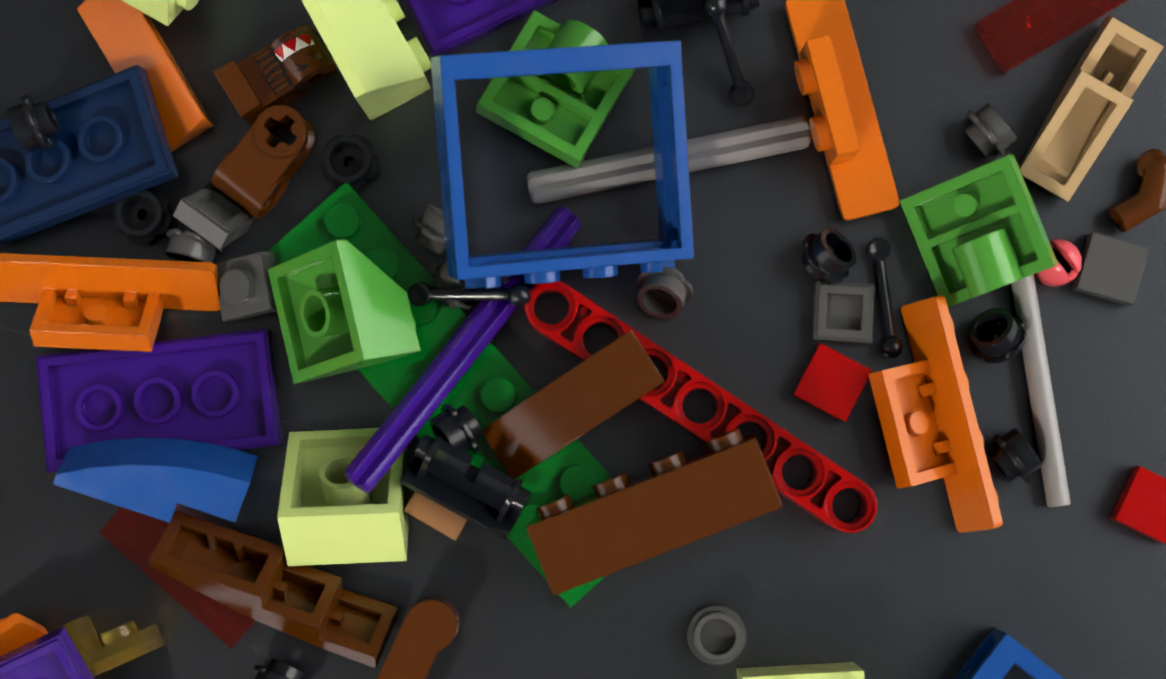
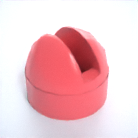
[1034,239,1082,287]

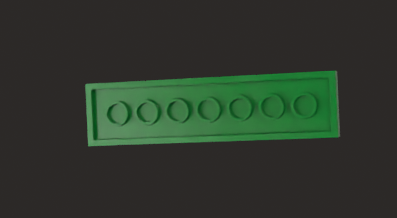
[267,183,611,608]

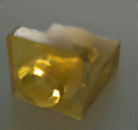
[62,615,165,677]

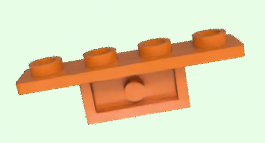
[785,0,900,221]
[0,253,220,352]
[868,295,1003,533]

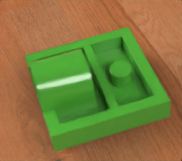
[476,10,634,169]
[900,154,1058,307]

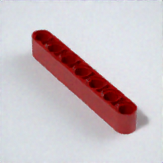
[525,281,877,533]

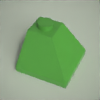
[267,239,421,384]

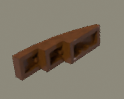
[149,511,398,668]

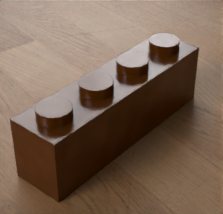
[526,428,783,596]

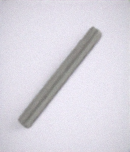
[526,116,811,204]

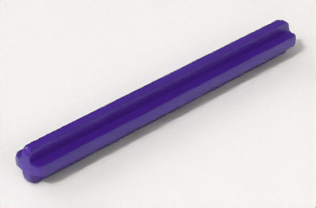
[345,206,581,493]

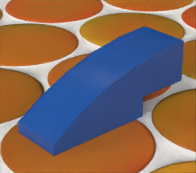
[53,438,258,523]

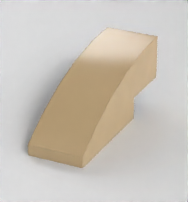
[1019,15,1164,202]

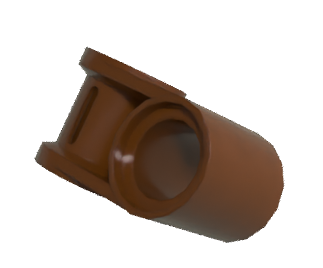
[210,105,316,220]

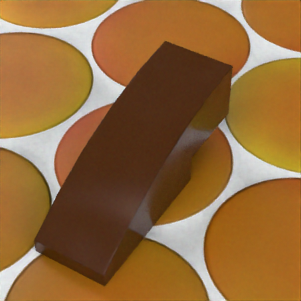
[482,330,665,479]

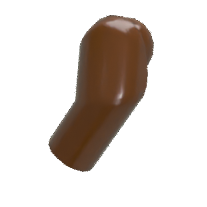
[1109,149,1166,233]

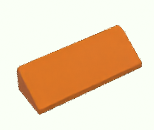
[77,0,214,152]

